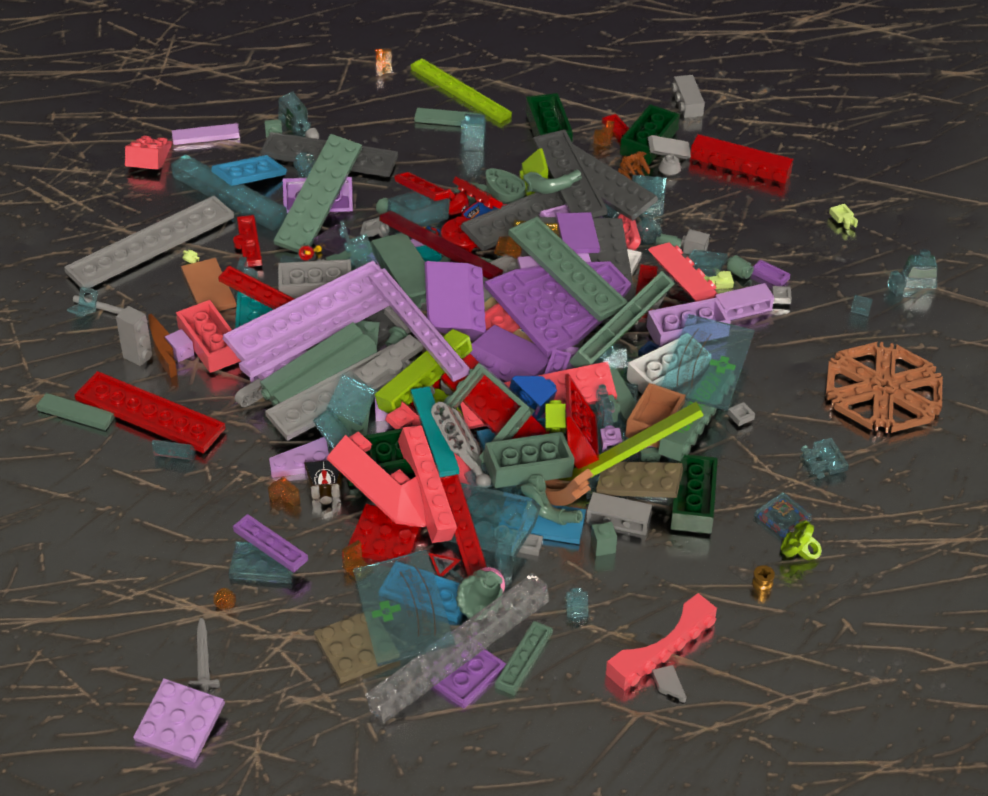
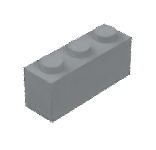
[671,75,705,118]
[116,306,153,366]
[586,492,652,536]

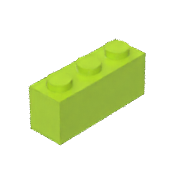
[545,400,566,435]

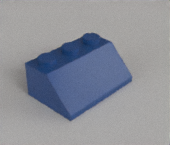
[509,376,557,420]

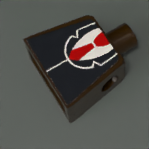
[304,461,343,504]

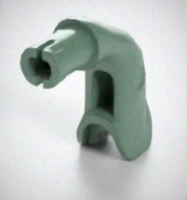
[524,169,582,194]
[521,475,583,525]

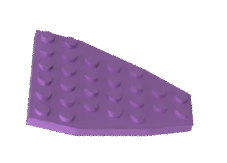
[484,261,631,357]

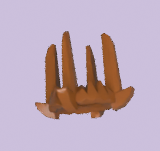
[618,151,650,183]

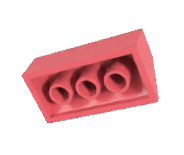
[648,242,717,302]

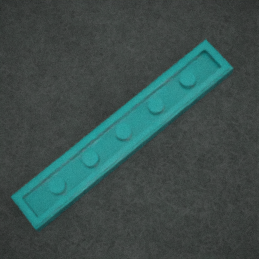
[410,386,459,477]

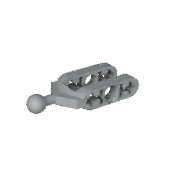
[431,402,492,489]

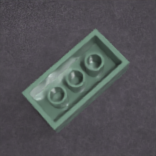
[484,432,575,488]

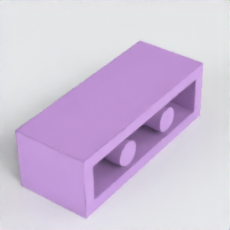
[715,283,774,320]

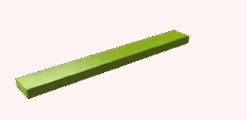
[411,58,512,123]
[558,402,704,481]

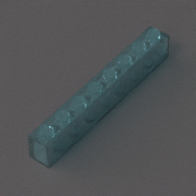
[171,154,287,231]

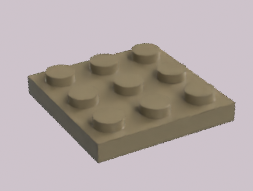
[314,608,400,684]

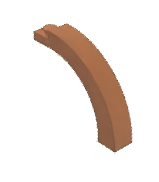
[517,469,593,506]

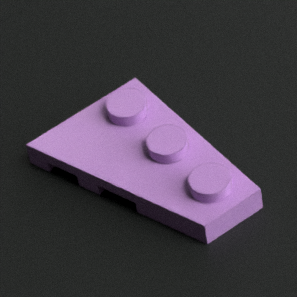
[269,436,329,478]

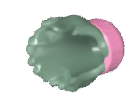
[456,567,505,620]

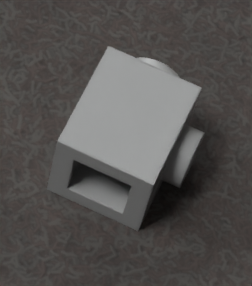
[681,229,710,258]

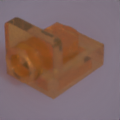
[376,49,392,73]
[594,121,614,146]
[494,236,522,259]
[268,477,300,507]

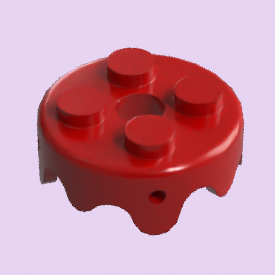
[441,217,480,253]

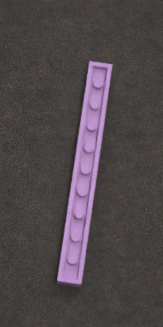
[368,268,470,382]
[239,291,390,378]

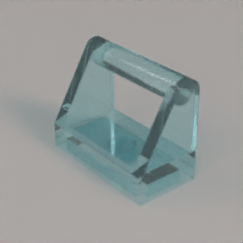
[594,344,628,369]

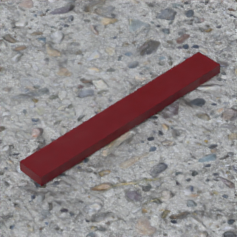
[379,211,503,280]

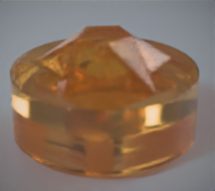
[213,588,236,611]

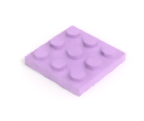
[133,679,225,763]

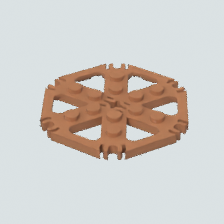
[825,342,943,433]

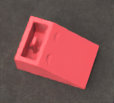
[125,136,173,170]

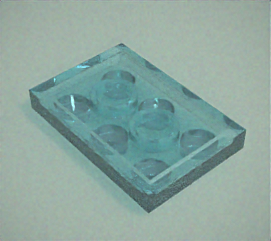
[229,541,298,583]

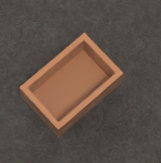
[625,383,686,448]

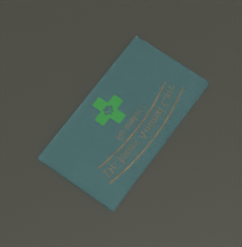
[661,314,755,411]
[353,550,455,667]

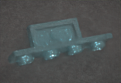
[339,221,377,269]

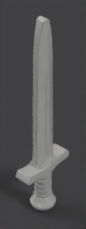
[188,618,220,694]

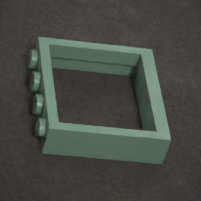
[439,363,535,471]

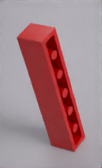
[690,134,793,184]

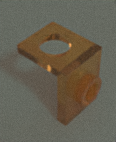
[342,540,374,583]

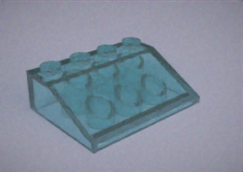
[446,483,541,558]

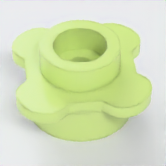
[182,249,200,264]

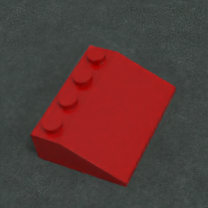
[565,373,599,469]

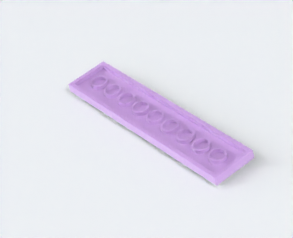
[223,261,381,361]

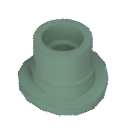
[385,326,408,347]

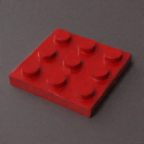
[347,504,422,566]

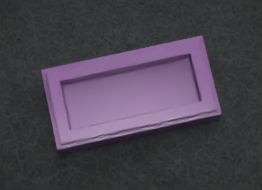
[752,259,790,286]

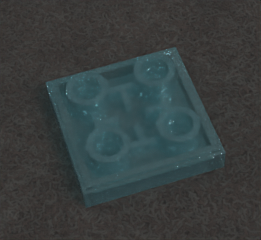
[326,374,377,426]

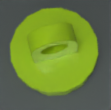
[780,520,822,561]

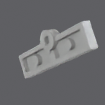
[353,334,423,389]

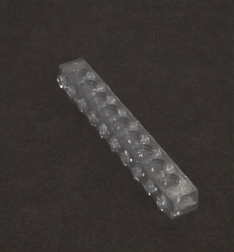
[366,573,549,724]

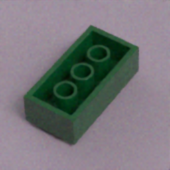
[526,93,573,142]
[620,104,680,165]
[340,425,418,486]
[671,455,718,534]

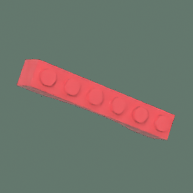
[398,425,457,543]
[606,593,717,691]

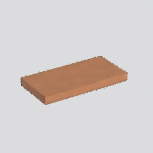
[181,258,237,311]

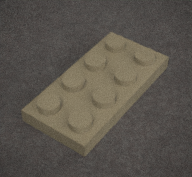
[596,462,683,498]

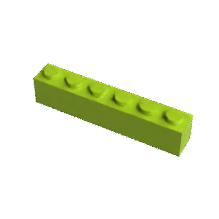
[374,329,473,413]

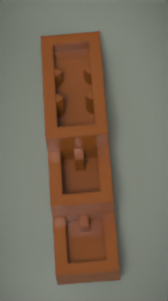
[148,313,177,378]

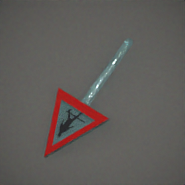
[429,553,464,582]

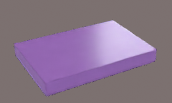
[556,212,600,254]
[430,641,506,709]

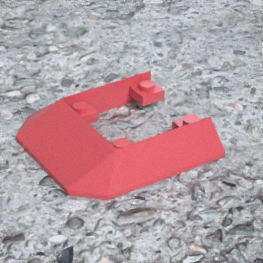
[327,402,480,527]

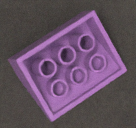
[425,261,486,342]
[462,325,550,382]

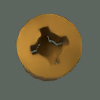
[752,565,775,592]

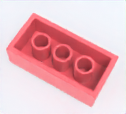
[176,300,241,373]

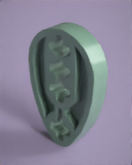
[485,168,526,202]

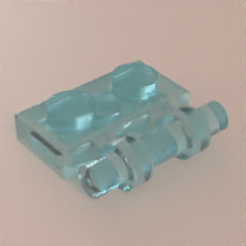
[595,384,615,429]
[801,438,849,479]

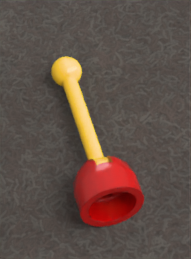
[299,245,322,260]

